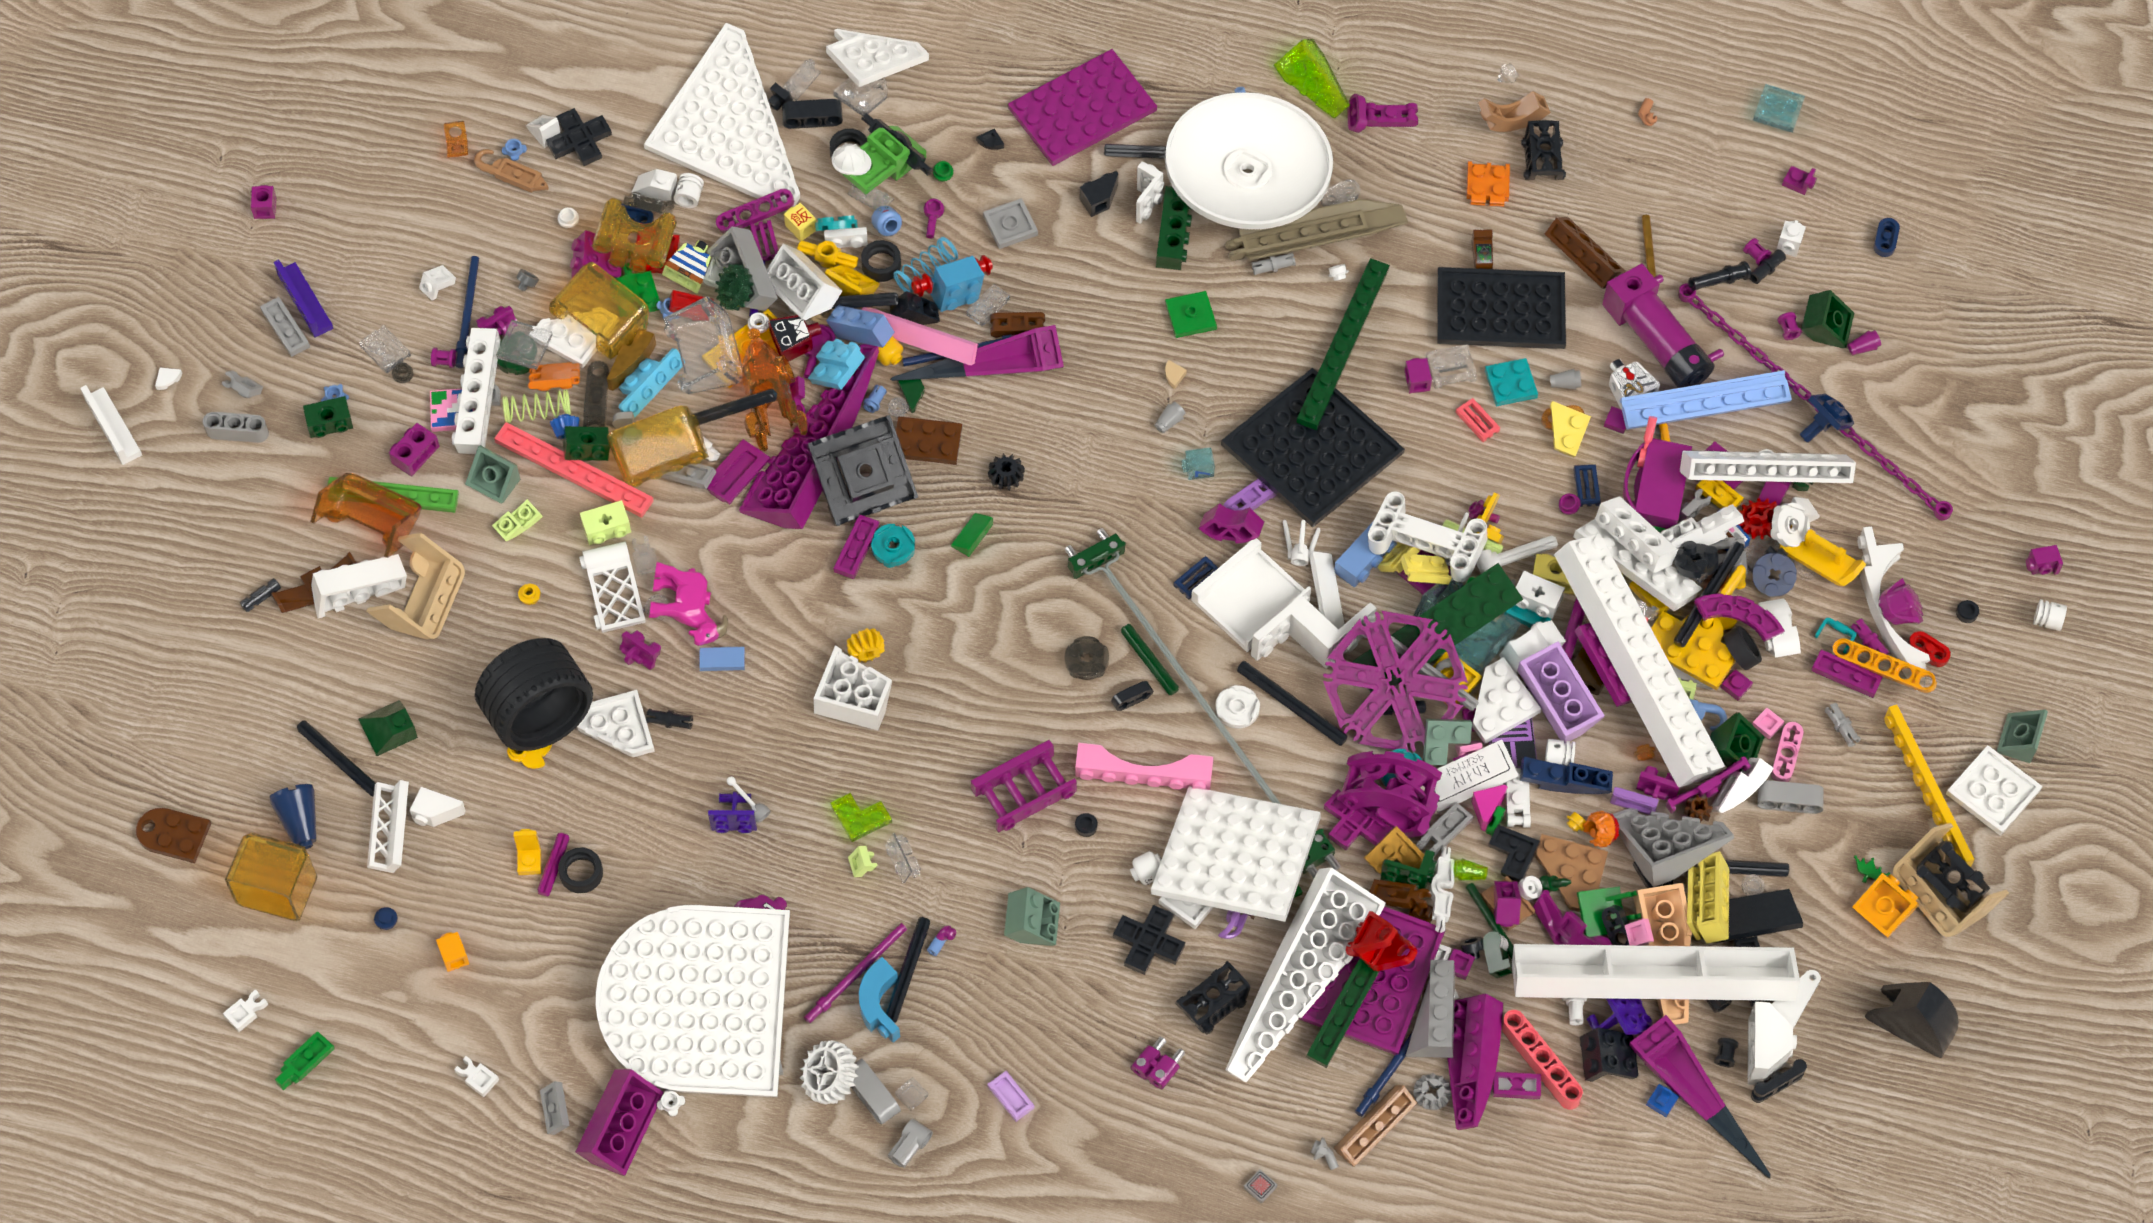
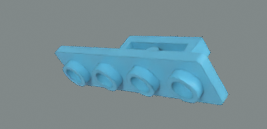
[619,348,685,417]

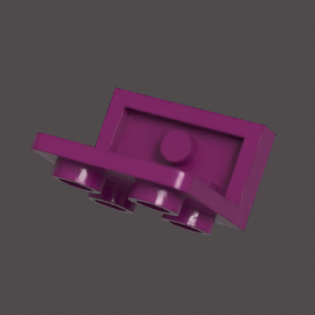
[570,230,623,280]
[1376,778,1440,838]

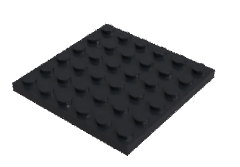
[1221,368,1405,528]

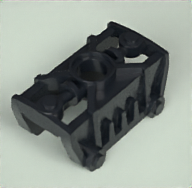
[1521,120,1566,180]
[1916,840,1990,913]
[1175,961,1250,1035]

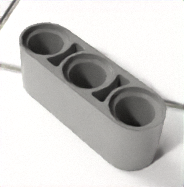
[203,412,269,443]
[1757,780,1824,814]
[851,1059,901,1125]

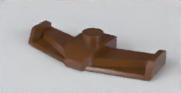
[271,552,357,613]

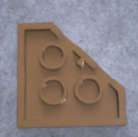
[1535,834,1608,912]

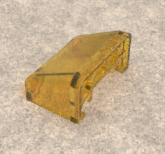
[549,262,649,360]

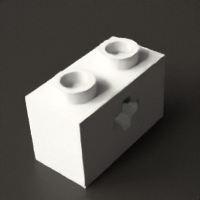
[1516,571,1565,619]

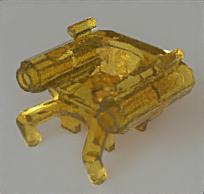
[592,198,677,273]

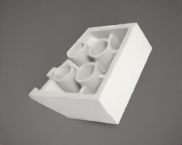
[814,646,892,731]

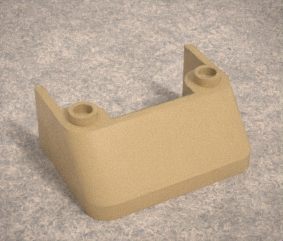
[366,533,465,640]
[1893,823,2009,937]

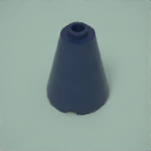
[269,784,317,850]

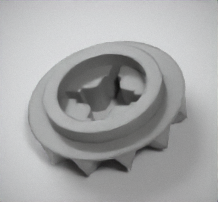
[1413,1073,1451,1110]

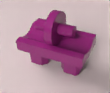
[476,306,518,338]
[619,630,661,670]
[1636,766,1679,801]

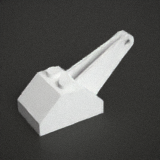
[1748,970,1821,1085]

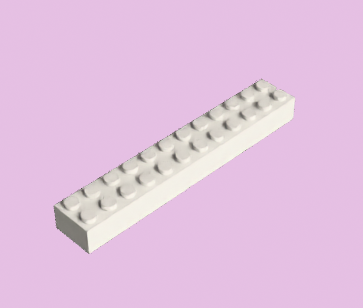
[1554,534,1725,788]
[1512,944,1800,1001]

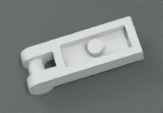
[1506,768,1531,828]

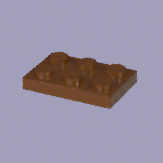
[896,416,963,465]

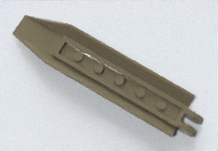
[1225,199,1408,261]

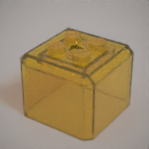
[225,832,317,921]

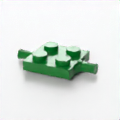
[609,263,660,327]

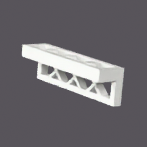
[80,385,142,465]
[367,780,409,873]

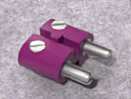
[1130,1037,1185,1090]

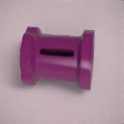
[1743,238,1771,266]
[1777,312,1802,340]
[431,347,456,368]

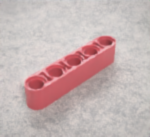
[1501,1010,1583,1110]

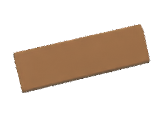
[1334,1085,1417,1167]

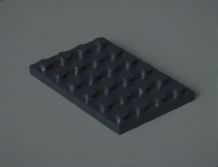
[1437,267,1566,349]

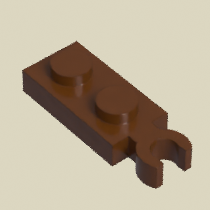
[1369,879,1432,909]

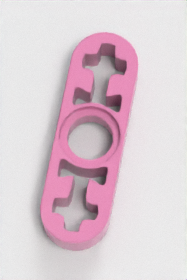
[1771,722,1803,782]

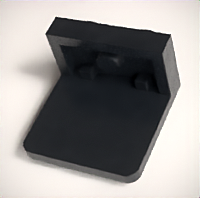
[1580,1027,1639,1082]

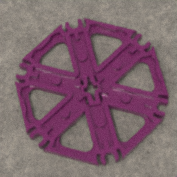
[1323,610,1468,752]

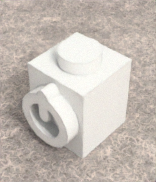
[1776,220,1806,257]

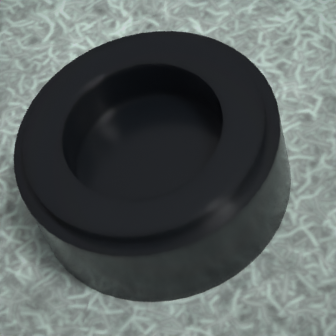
[1956,600,1979,623]
[1075,813,1098,837]

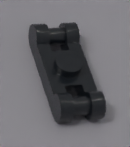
[1751,1059,1807,1103]

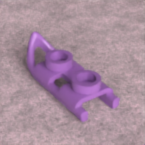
[1218,910,1248,939]

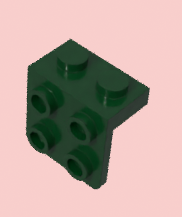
[1380,849,1437,890]

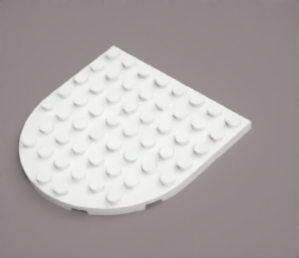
[596,905,790,1097]

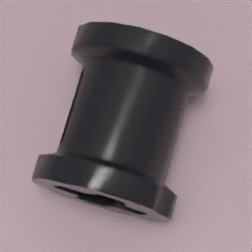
[1714,1038,1739,1068]

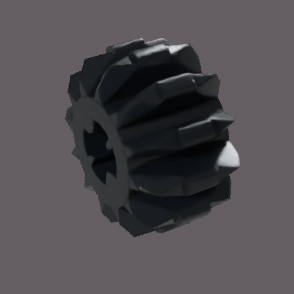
[988,453,1025,491]

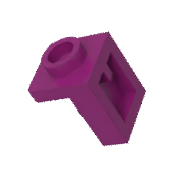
[1782,166,1817,195]

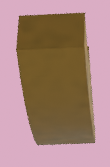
[607,329,656,391]

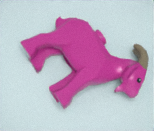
[649,562,728,646]

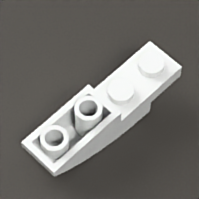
[1661,504,1744,549]

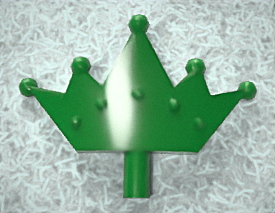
[1854,855,1891,883]

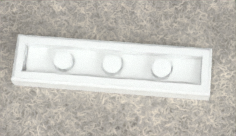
[1309,551,1344,629]

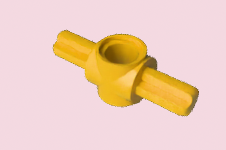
[797,241,858,268]

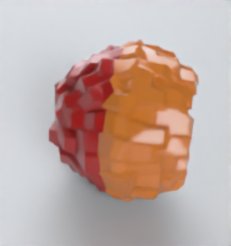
[1583,811,1619,848]

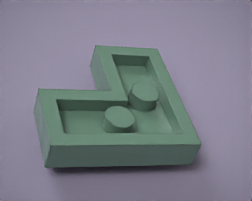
[1423,719,1472,765]

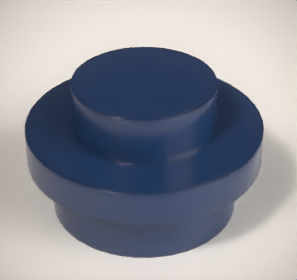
[374,907,398,930]

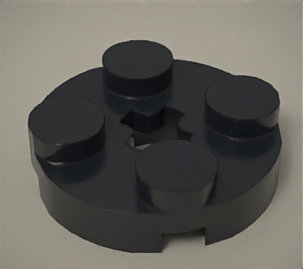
[1674,541,1719,578]

